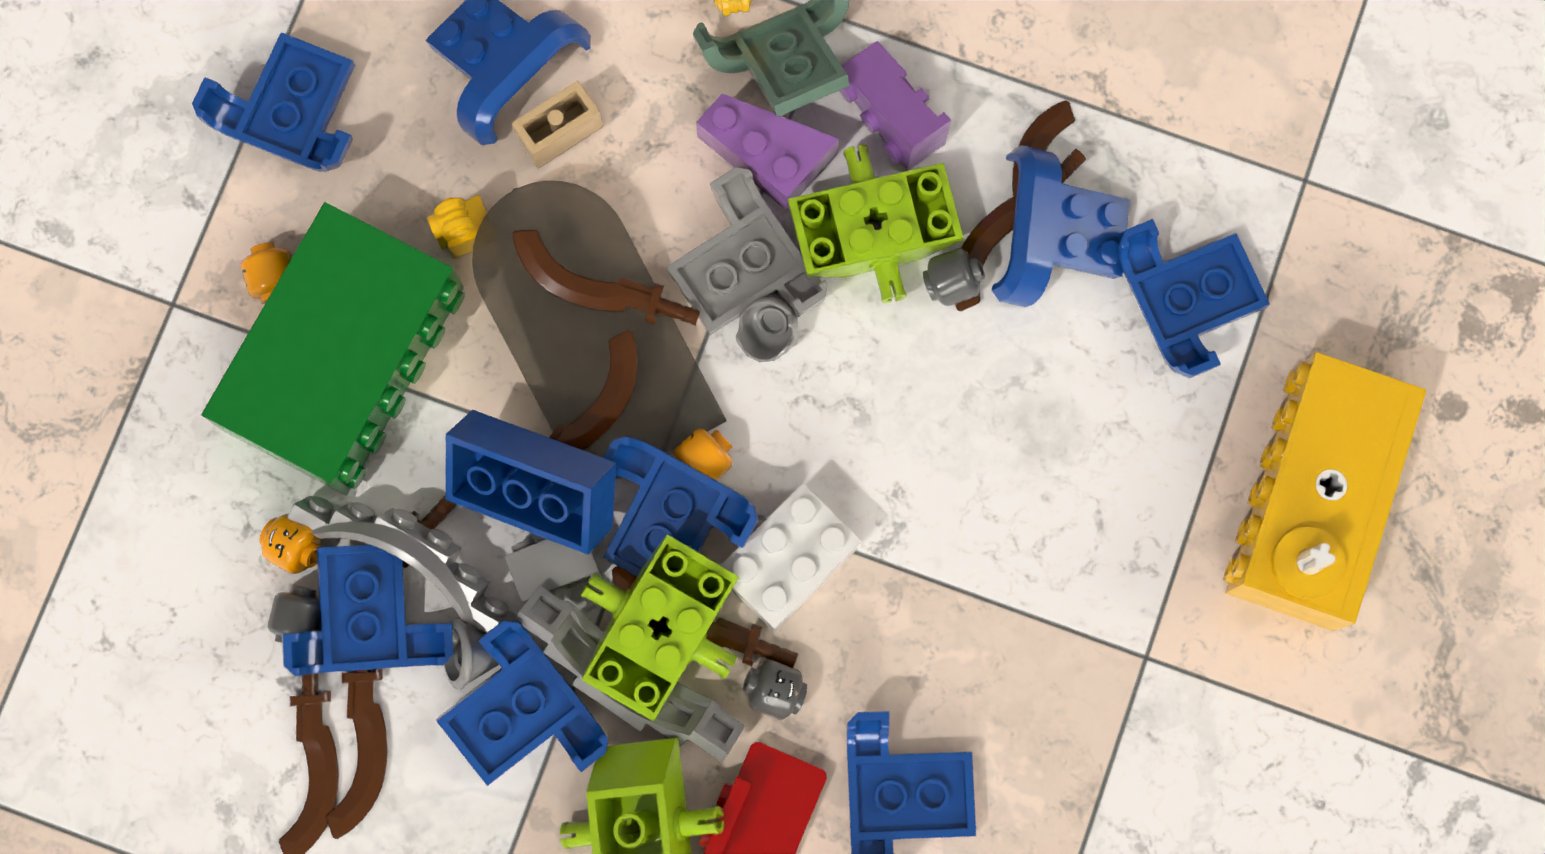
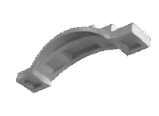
[287,496,517,633]
[514,585,745,762]

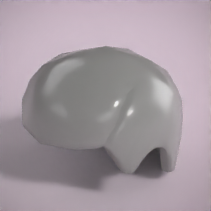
[736,297,798,362]

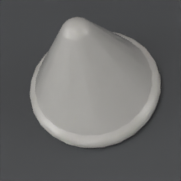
[444,619,499,689]

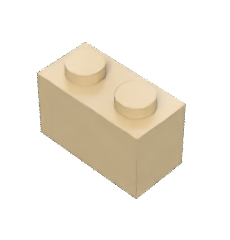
[511,80,603,169]

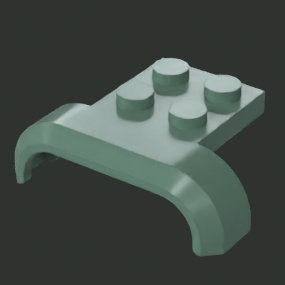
[692,0,850,117]

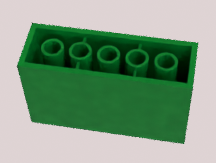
[201,202,465,496]

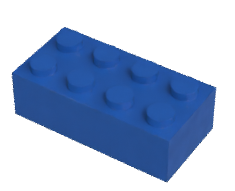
[445,409,616,555]

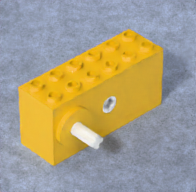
[1223,352,1427,631]

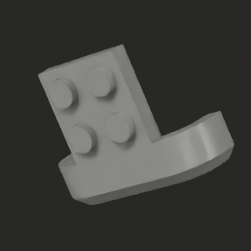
[666,167,828,335]

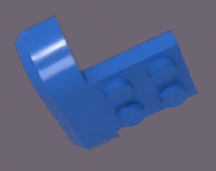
[425,0,591,145]
[192,32,355,172]
[992,146,1130,307]
[1118,219,1270,378]
[603,436,759,576]
[282,545,453,676]
[436,620,608,786]
[847,711,976,854]

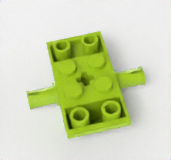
[788,144,964,304]
[580,534,739,722]
[560,738,724,854]

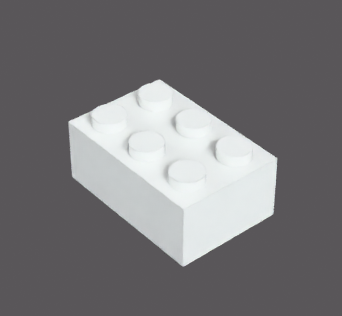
[721,483,862,633]

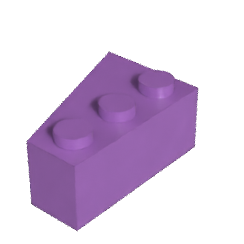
[839,41,951,171]
[696,93,839,210]

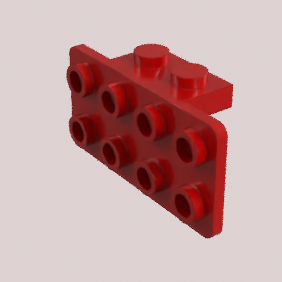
[699,742,827,854]

